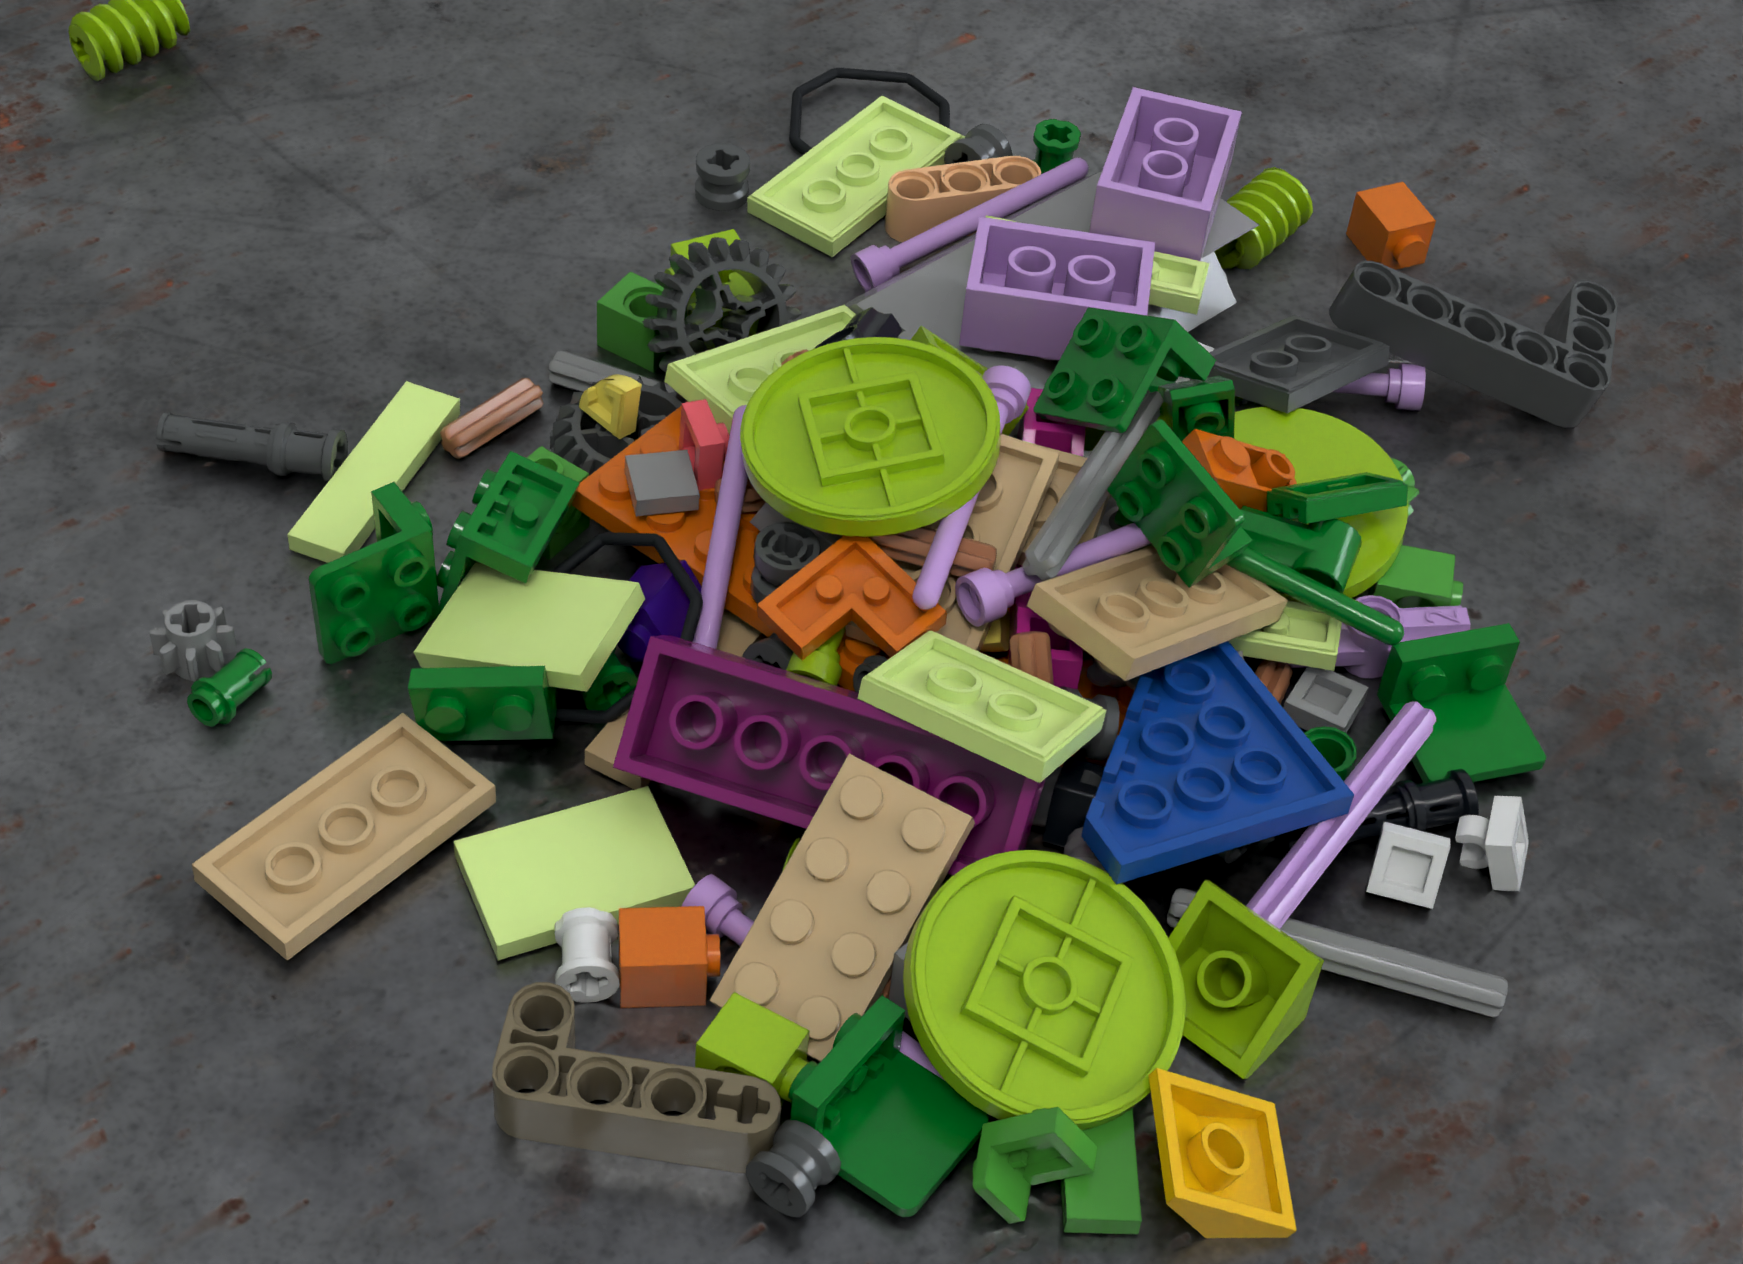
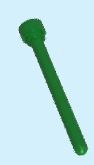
[1114,509,1404,645]

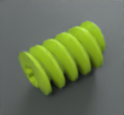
[68,0,190,82]
[1214,167,1313,269]

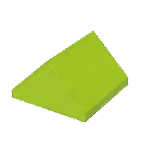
[1168,880,1324,1079]

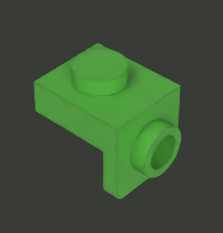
[973,1107,1097,1224]

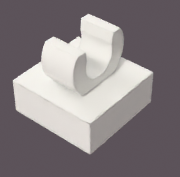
[1455,796,1529,892]
[1366,822,1450,909]

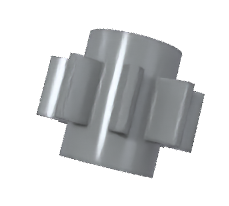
[150,600,237,681]

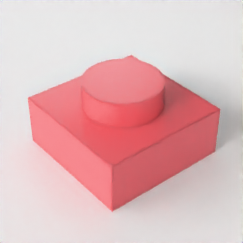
[679,399,729,491]

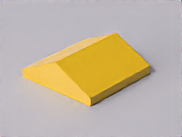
[1148,1068,1297,1238]

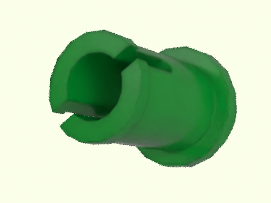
[187,648,272,727]

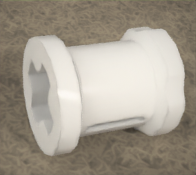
[554,907,620,1003]

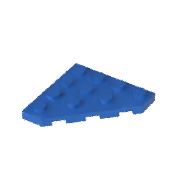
[1081,641,1354,885]

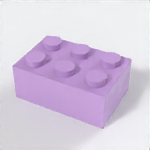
[1089,87,1242,261]
[959,217,1155,360]

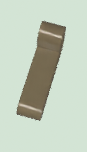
[492,982,781,1173]

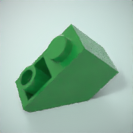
[1158,376,1235,441]

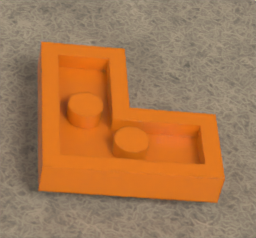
[757,536,947,660]

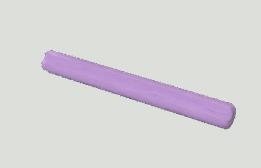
[1246,701,1436,929]

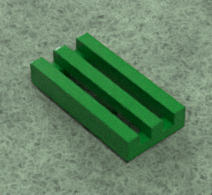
[1267,472,1408,524]

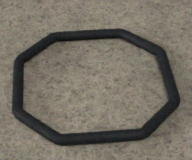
[789,68,950,155]
[550,532,703,724]

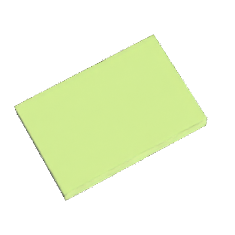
[414,562,645,692]
[858,630,1107,783]
[454,786,695,960]

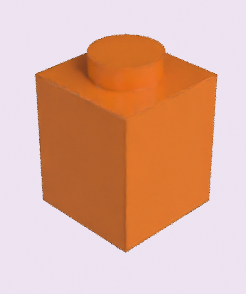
[1346,182,1436,270]
[619,906,720,1008]

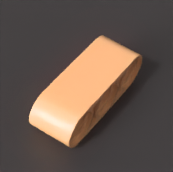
[885,156,1041,242]

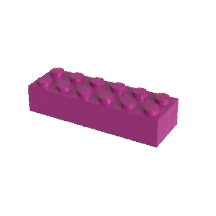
[613,635,1046,875]

